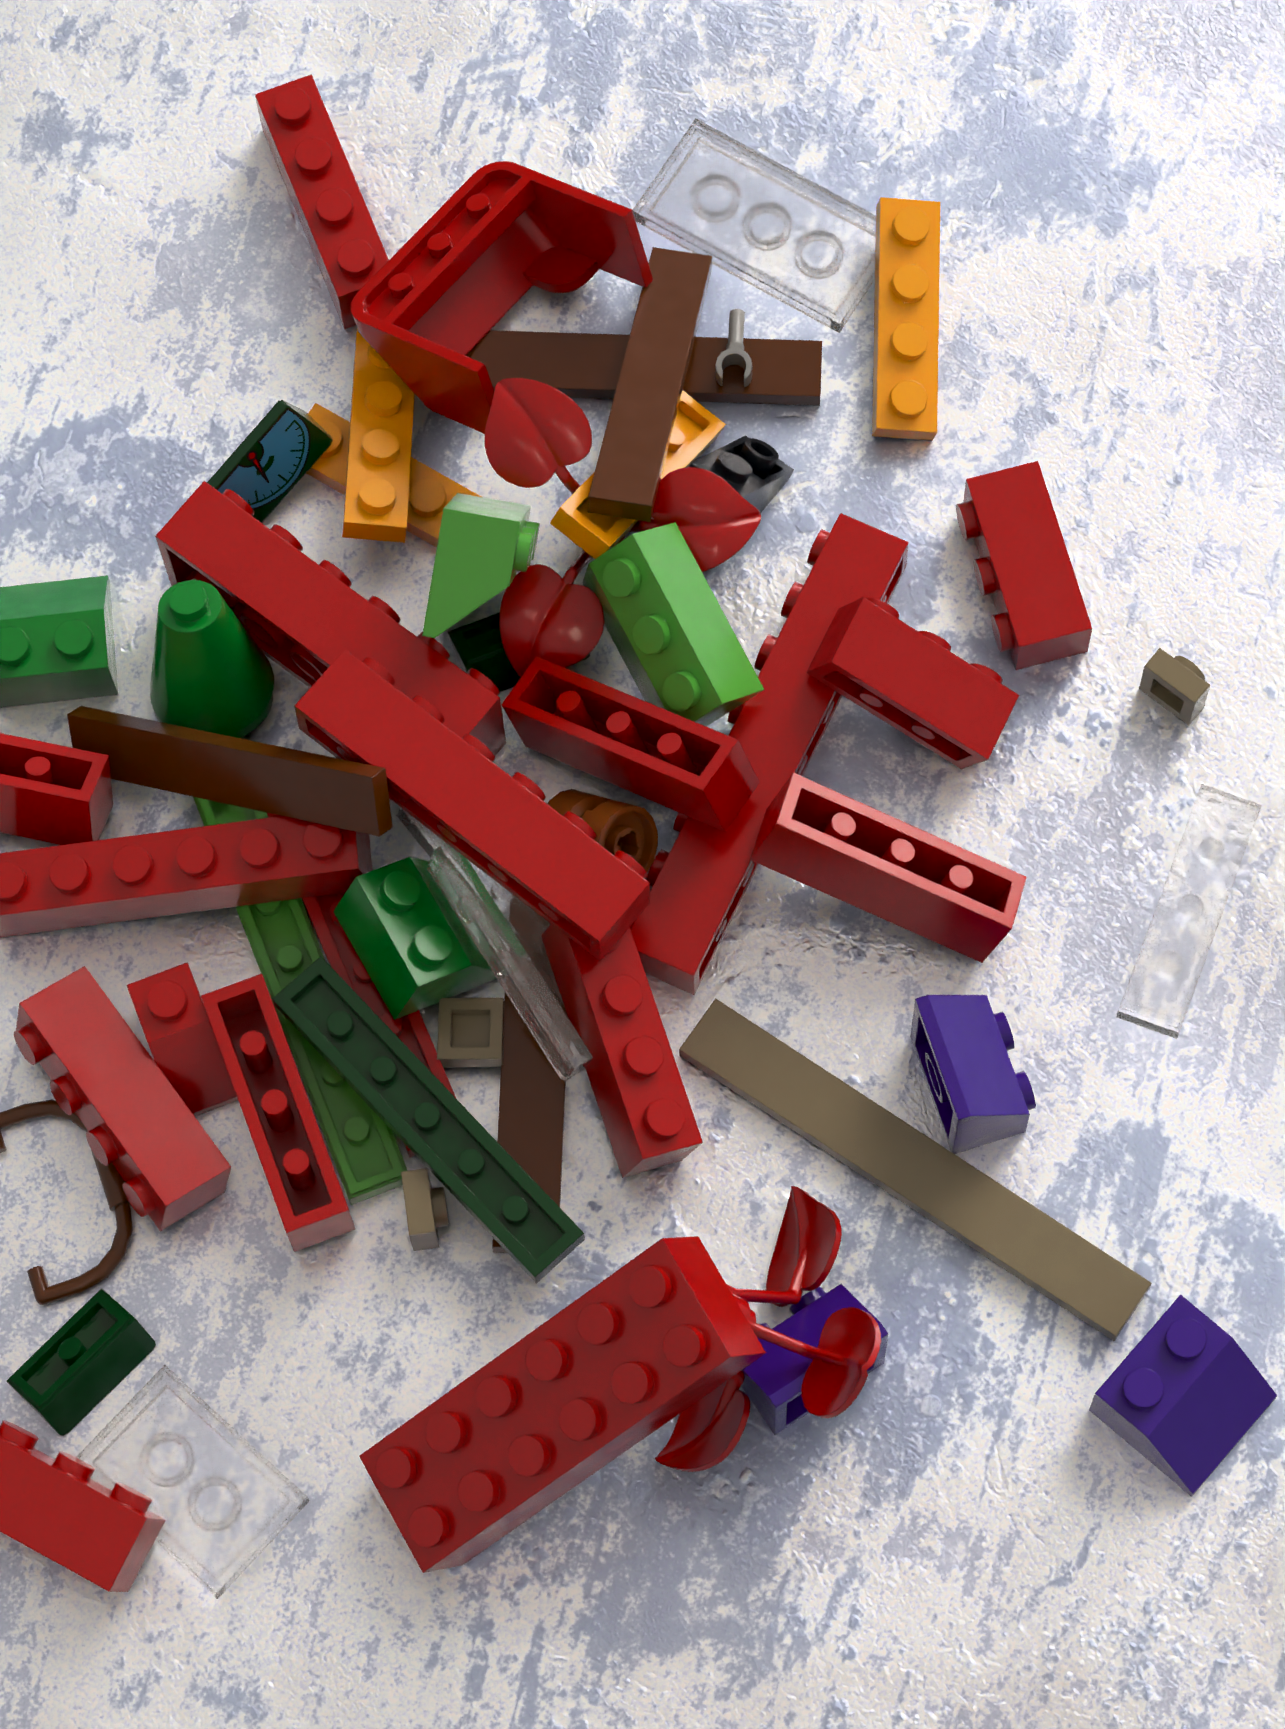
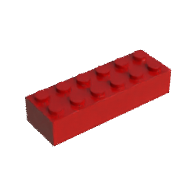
[155,481,506,756]
[359,1236,766,1573]

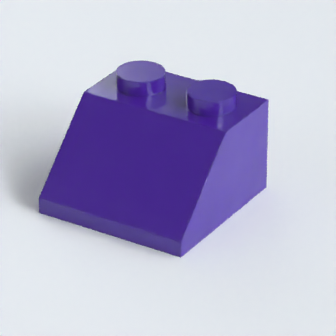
[910,995,1036,1154]
[741,1284,888,1435]
[1089,1294,1277,1497]

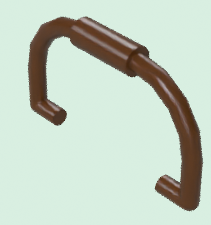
[0,1100,133,1305]

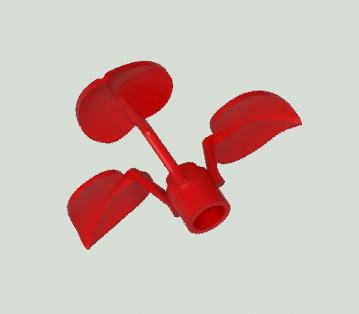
[485,378,761,677]
[655,1186,881,1472]

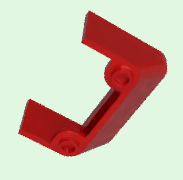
[351,161,653,434]

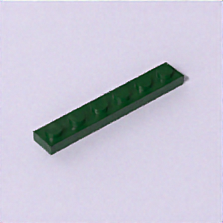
[272,956,585,1284]

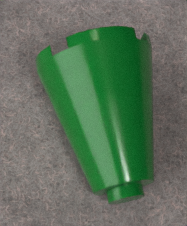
[150,580,274,738]

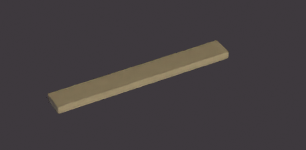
[679,998,1152,1341]

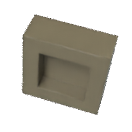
[1139,648,1210,726]
[437,998,505,1068]
[401,1168,449,1251]

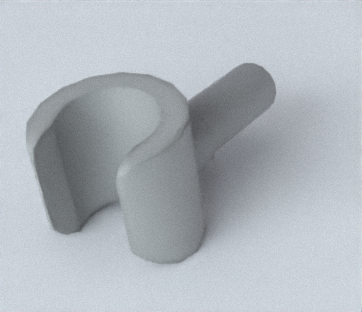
[715,309,752,387]

